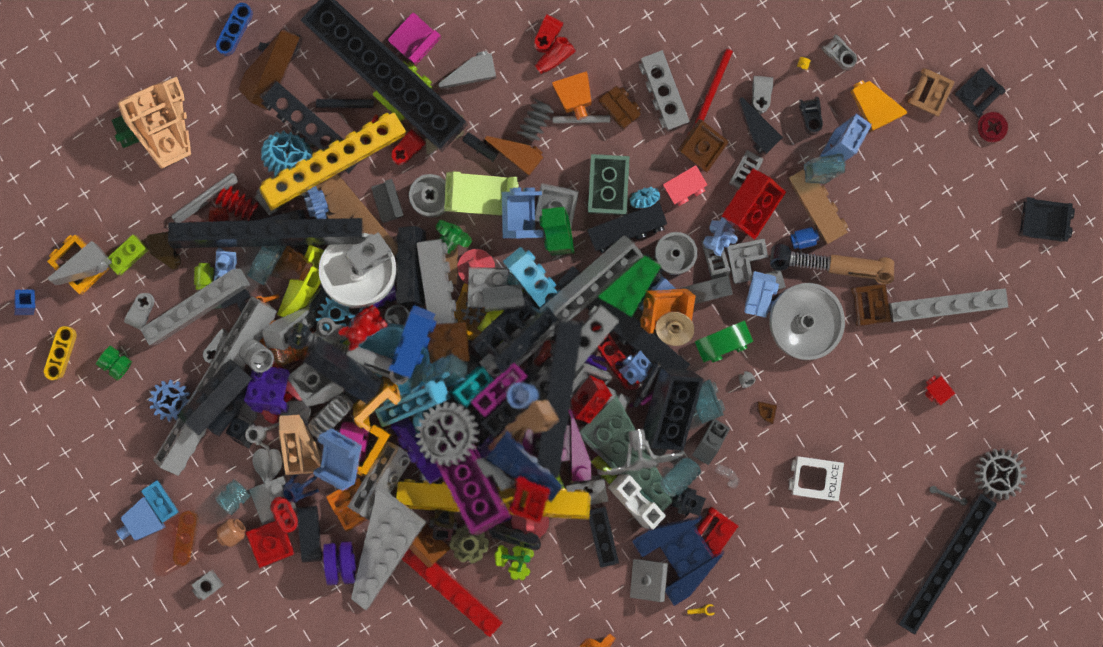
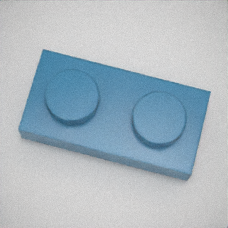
[141,480,179,523]

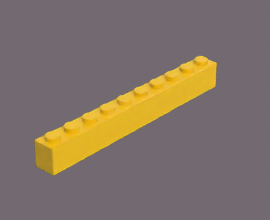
[396,479,591,520]

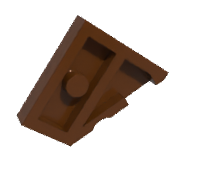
[270,246,313,281]

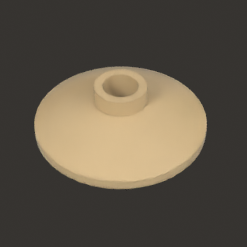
[656,312,694,346]

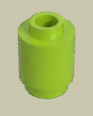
[194,263,214,290]

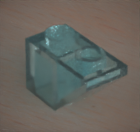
[804,153,845,184]

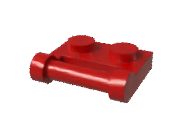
[508,477,550,523]
[697,506,739,556]

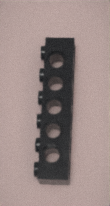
[260,80,360,174]

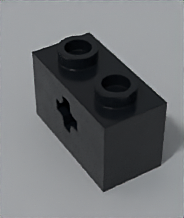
[481,399,525,437]

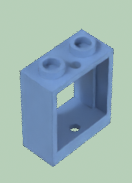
[819,114,871,169]

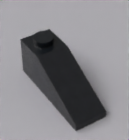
[738,97,783,155]

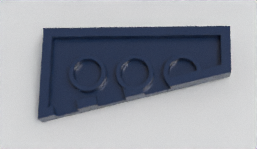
[486,431,563,502]

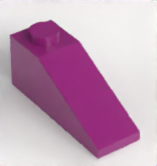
[471,363,527,419]

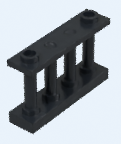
[470,291,558,373]

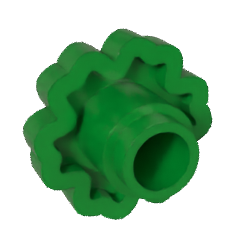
[436,220,472,254]

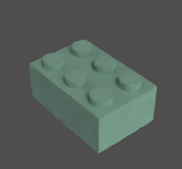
[588,154,630,215]

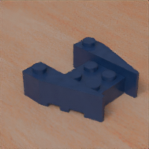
[632,516,725,606]

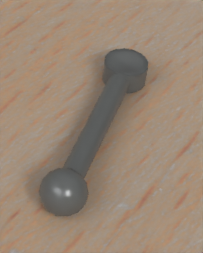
[929,486,968,506]

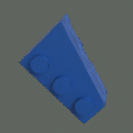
[388,305,437,378]

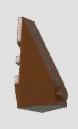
[238,29,300,111]

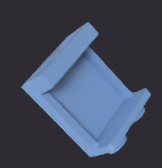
[502,188,544,238]
[313,428,362,490]

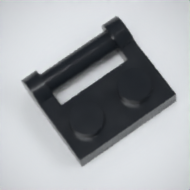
[954,67,1006,118]

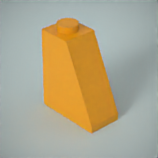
[850,80,907,132]

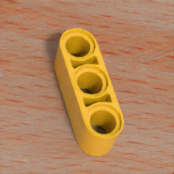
[44,326,77,380]

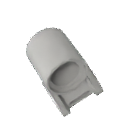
[821,34,857,70]
[751,75,773,114]
[124,293,155,330]
[203,328,229,364]

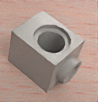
[192,570,224,600]

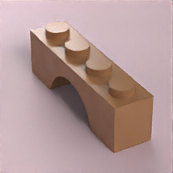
[488,400,559,451]

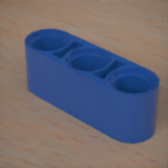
[216,3,253,56]

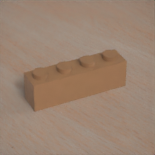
[788,166,848,245]

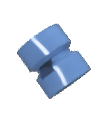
[507,383,541,409]

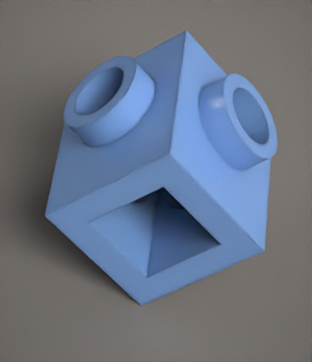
[619,351,653,385]

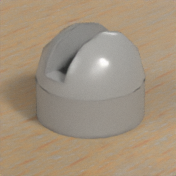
[739,371,756,388]

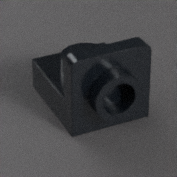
[225,417,252,449]

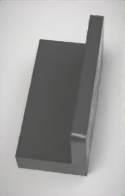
[371,179,404,223]
[483,284,524,312]

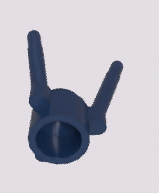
[283,474,319,503]

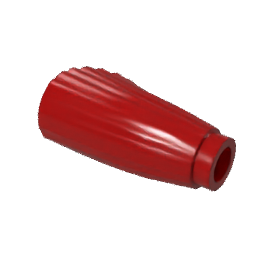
[534,37,576,74]

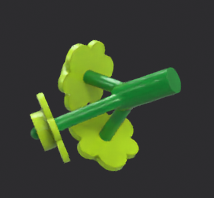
[494,545,534,580]

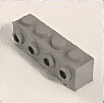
[347,441,410,521]

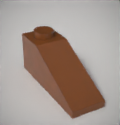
[485,136,544,176]

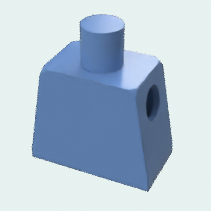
[116,497,166,541]

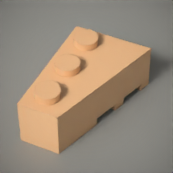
[279,415,323,475]

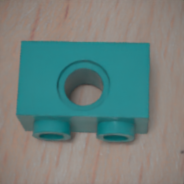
[449,367,494,407]

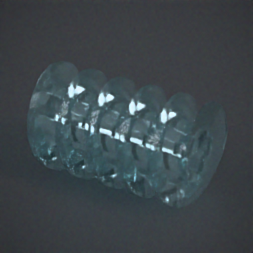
[660,458,701,497]

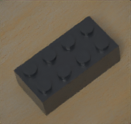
[643,367,704,451]

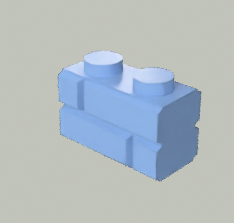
[744,271,779,317]

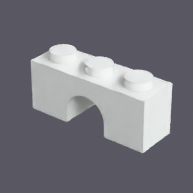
[608,474,666,530]

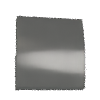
[476,456,516,491]

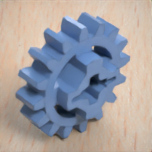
[304,186,328,219]
[149,380,190,421]

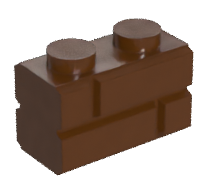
[599,85,641,131]

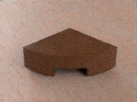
[758,401,777,424]

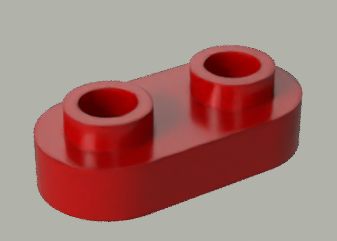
[270,497,298,533]

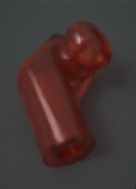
[533,340,555,367]

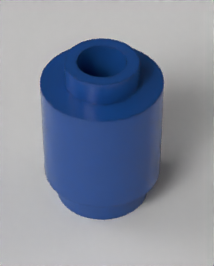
[790,227,820,250]

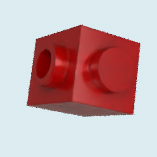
[924,375,956,406]

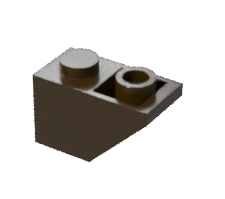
[147,231,181,270]

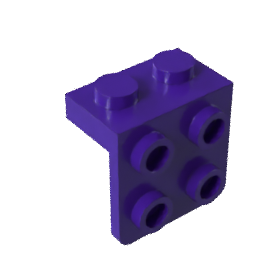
[244,367,290,415]

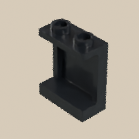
[1019,197,1075,242]

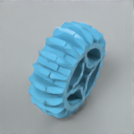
[261,130,313,178]

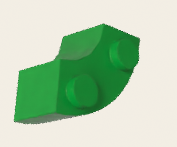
[539,207,574,256]
[695,320,754,363]

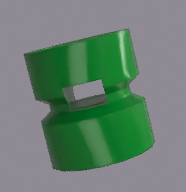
[96,345,132,381]

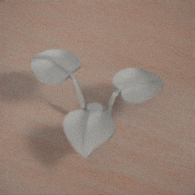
[226,400,311,483]
[597,430,684,475]

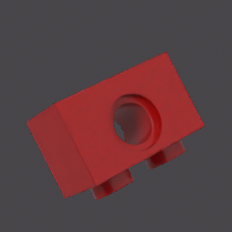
[570,376,612,424]

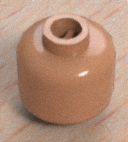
[217,519,246,547]

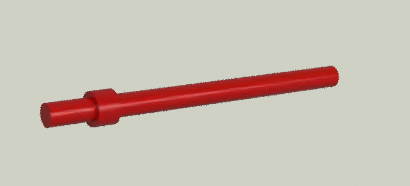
[687,49,733,136]

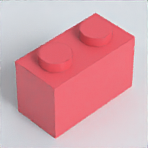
[662,165,707,206]

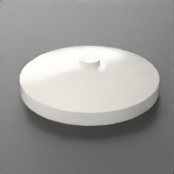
[319,233,397,308]

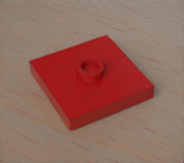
[245,521,296,568]

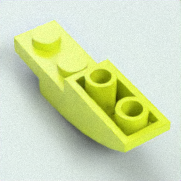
[277,245,324,317]

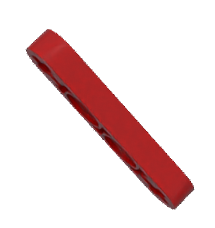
[592,326,641,391]

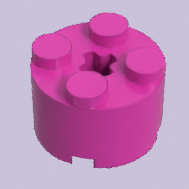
[340,421,370,462]

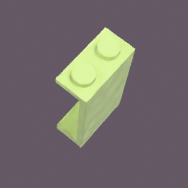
[444,172,519,216]

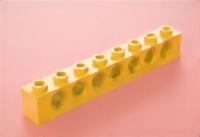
[259,112,406,211]

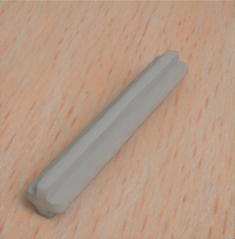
[172,173,238,222]

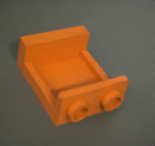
[640,288,696,333]

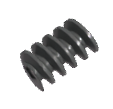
[516,99,554,141]

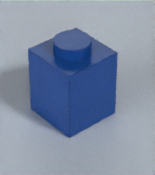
[14,290,35,315]

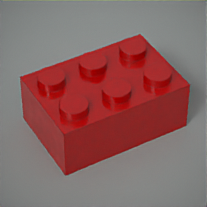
[722,168,786,240]

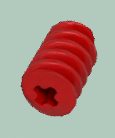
[215,186,259,221]

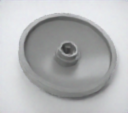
[769,283,845,360]

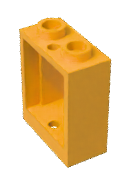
[47,235,110,295]

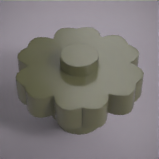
[450,524,489,563]

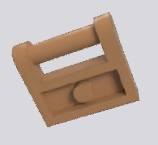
[907,68,955,117]

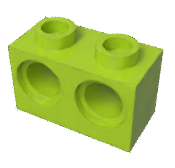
[108,235,149,275]

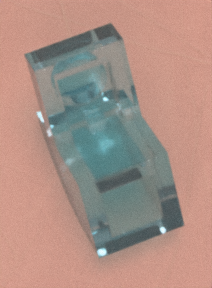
[247,246,286,285]

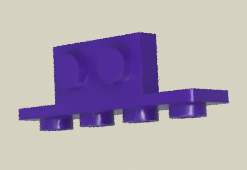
[391,417,443,484]

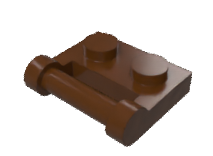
[851,284,891,326]

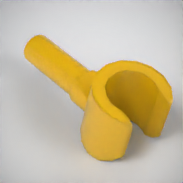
[797,57,811,70]
[687,604,715,616]

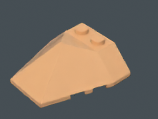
[118,77,191,168]

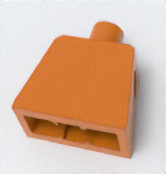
[552,71,592,120]

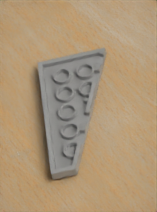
[351,487,426,610]

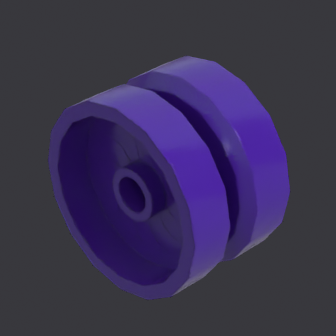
[323,541,356,586]

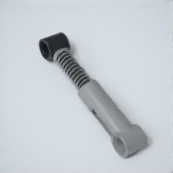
[288,323,408,385]

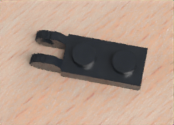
[488,523,542,551]

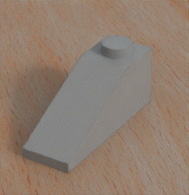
[439,51,496,89]
[48,241,111,286]
[262,306,318,350]

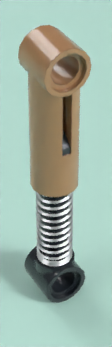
[770,244,894,284]

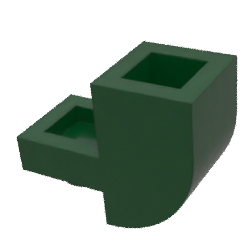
[111,116,140,148]

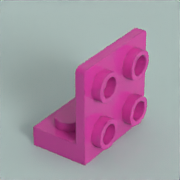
[388,13,441,66]

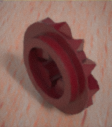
[977,112,1008,143]

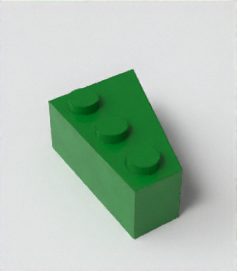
[598,255,661,316]

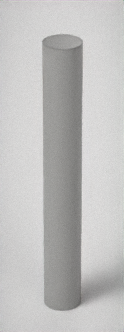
[553,115,610,124]

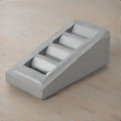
[729,150,764,189]
[701,240,730,280]

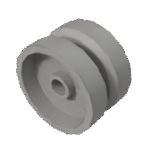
[409,174,446,218]
[654,232,697,275]

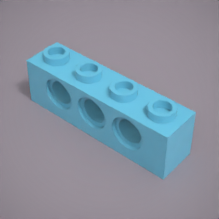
[503,247,560,309]

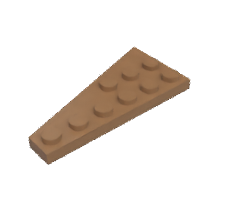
[310,165,398,256]

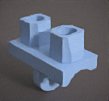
[703,217,738,256]
[214,247,237,281]

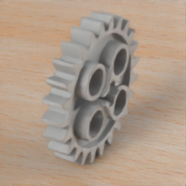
[415,402,479,466]

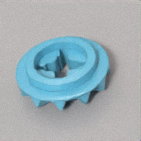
[630,187,660,208]

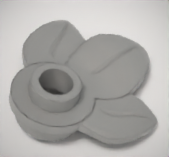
[313,318,347,343]

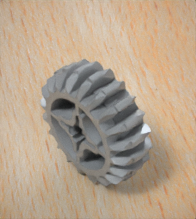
[307,393,353,439]
[974,448,1027,500]

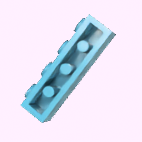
[375,380,450,428]

